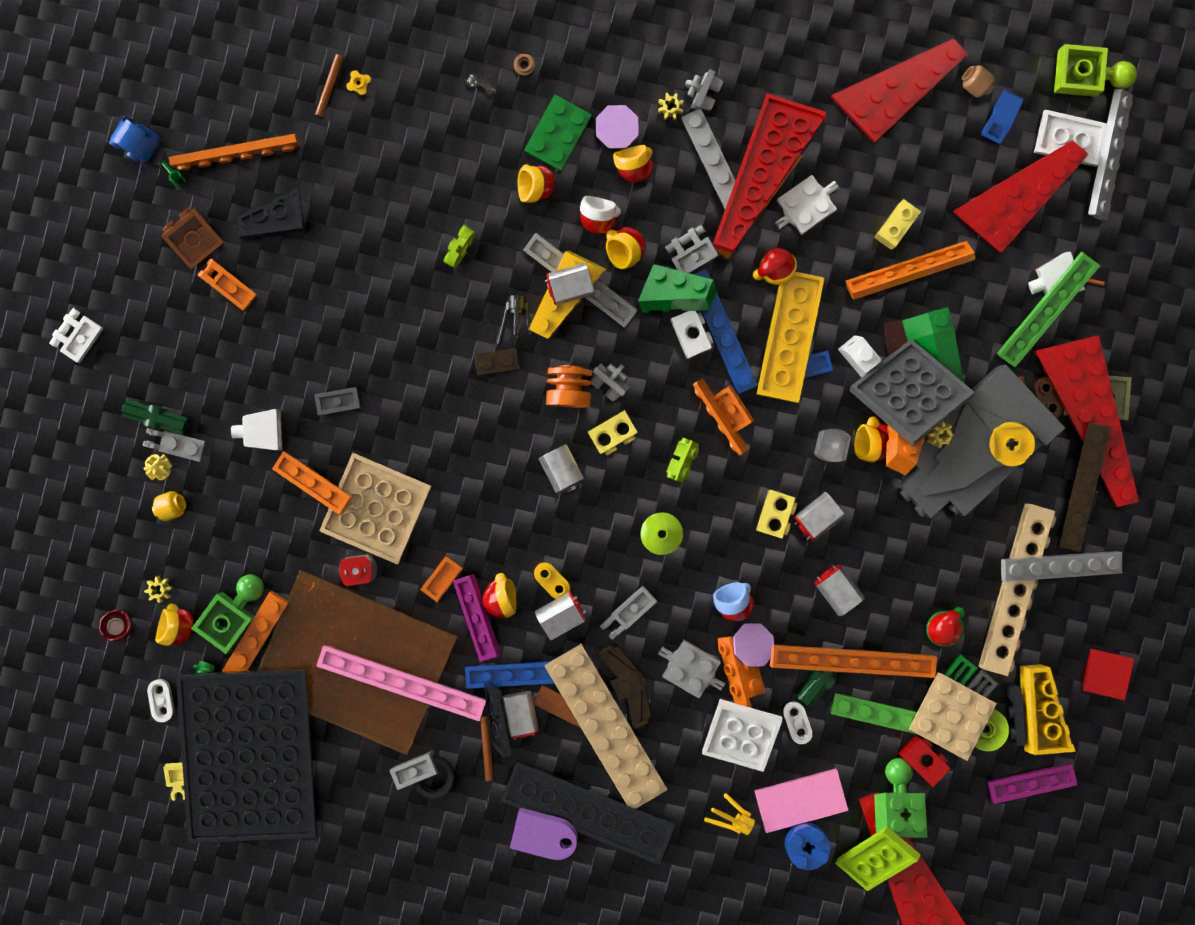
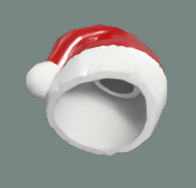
[580,196,621,234]

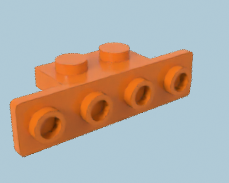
[693,378,754,455]
[717,636,766,708]

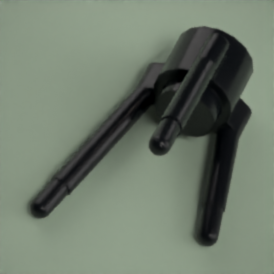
[497,295,533,345]

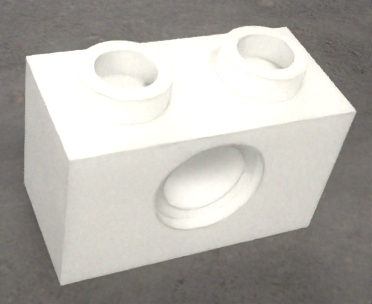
[670,311,713,359]

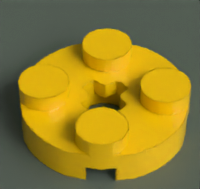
[989,422,1035,466]

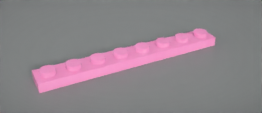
[317,645,486,721]

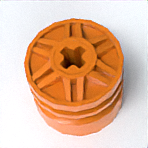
[546,365,592,408]

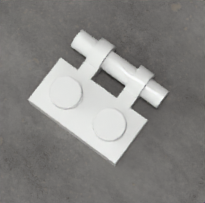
[50,308,104,363]

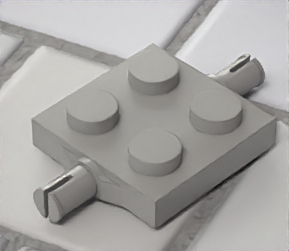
[658,640,725,698]

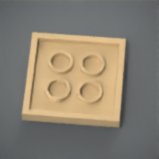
[909,673,997,761]

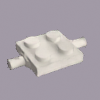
[774,175,839,235]

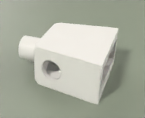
[1028,251,1085,295]
[838,335,882,378]
[231,409,282,450]

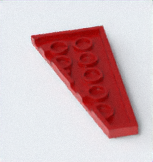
[831,39,968,143]
[952,140,1089,253]

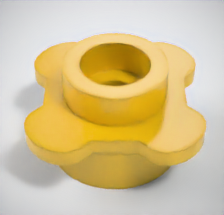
[346,71,371,95]

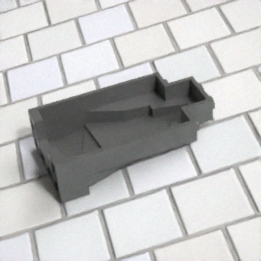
[898,364,1065,518]

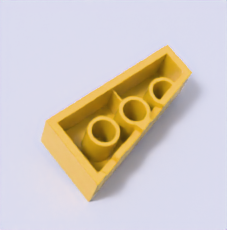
[529,250,607,339]
[1020,664,1075,755]

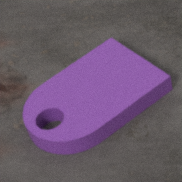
[510,808,578,860]

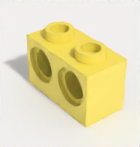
[874,199,921,250]
[588,410,638,456]
[756,490,797,539]

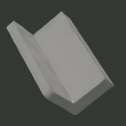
[390,751,438,790]

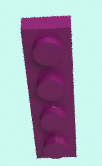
[453,574,501,662]
[987,763,1077,804]

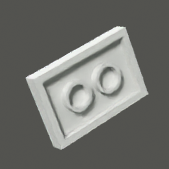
[1034,110,1107,167]

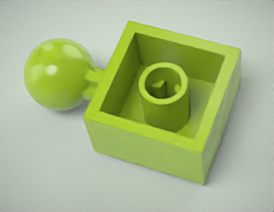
[1054,44,1137,97]

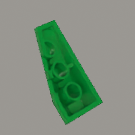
[902,307,964,383]

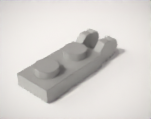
[143,428,207,462]
[600,585,657,639]

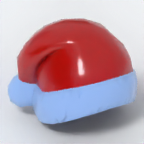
[713,582,754,622]

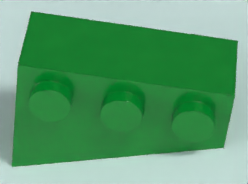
[638,264,717,313]

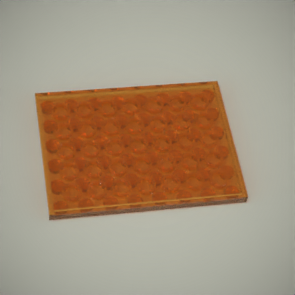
[258,570,458,755]

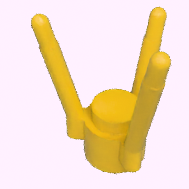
[704,794,755,835]

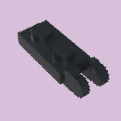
[1007,683,1026,746]

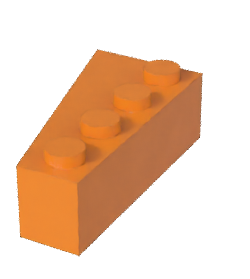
[886,425,925,475]

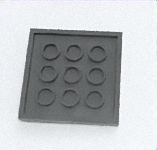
[850,339,975,446]

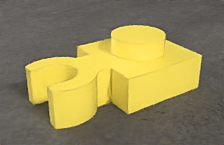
[164,763,185,801]

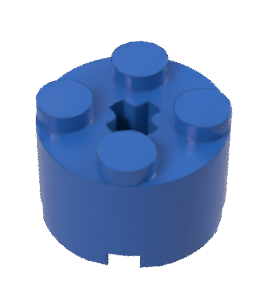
[109,116,162,164]
[784,822,830,870]

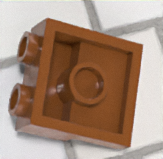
[162,207,224,269]

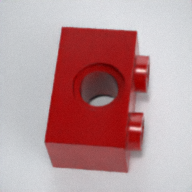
[898,736,950,787]

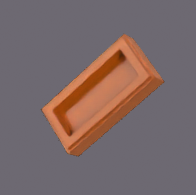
[420,555,463,602]

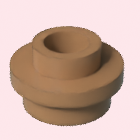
[514,54,535,76]

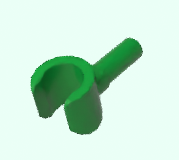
[161,160,186,187]

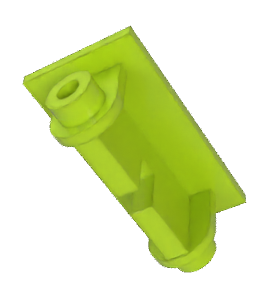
[666,438,699,483]

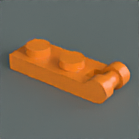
[198,258,257,311]

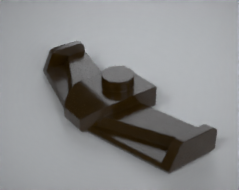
[596,643,652,729]

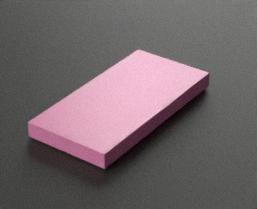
[754,768,848,833]

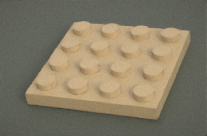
[319,453,432,565]

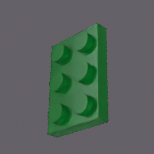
[524,95,592,172]

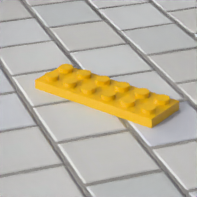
[756,272,824,403]

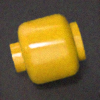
[152,491,186,522]

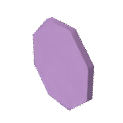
[596,105,639,148]
[733,624,774,667]

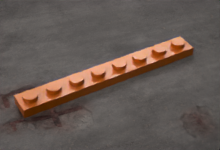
[770,645,937,678]

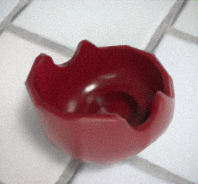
[98,610,132,642]

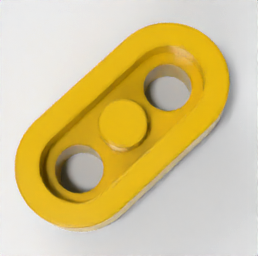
[534,562,570,599]

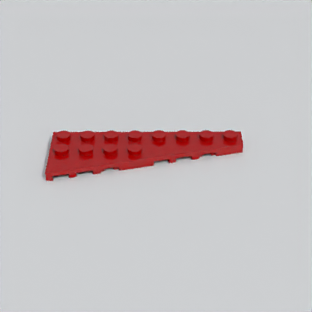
[713,93,827,253]
[1035,335,1139,507]
[859,792,966,925]

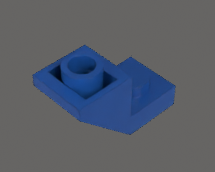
[981,89,1023,144]

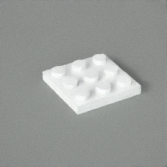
[702,699,782,772]

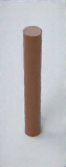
[315,54,344,117]
[480,716,494,781]

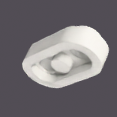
[147,679,175,722]
[783,701,812,744]

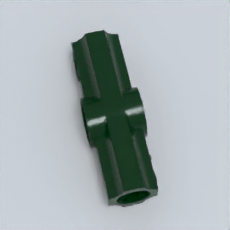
[121,399,189,435]
[796,646,839,708]

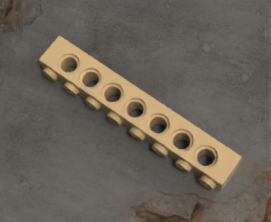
[978,504,1056,676]

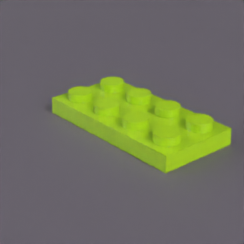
[835,826,920,891]

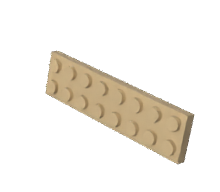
[545,644,667,808]

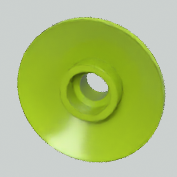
[641,513,683,555]
[975,709,1009,751]

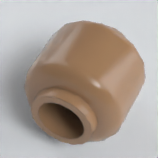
[962,65,994,98]

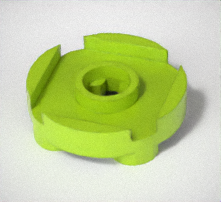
[443,225,476,268]

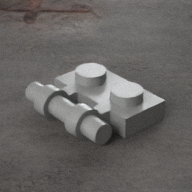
[665,224,720,273]

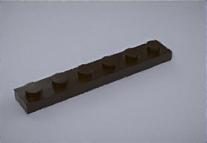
[1058,422,1111,552]

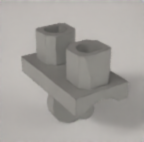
[685,69,723,111]
[590,363,630,402]

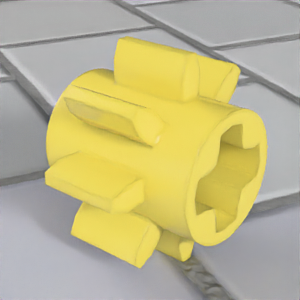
[658,93,684,120]
[927,421,954,448]
[144,454,172,480]
[144,576,173,603]

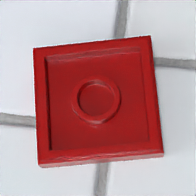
[1081,649,1134,700]

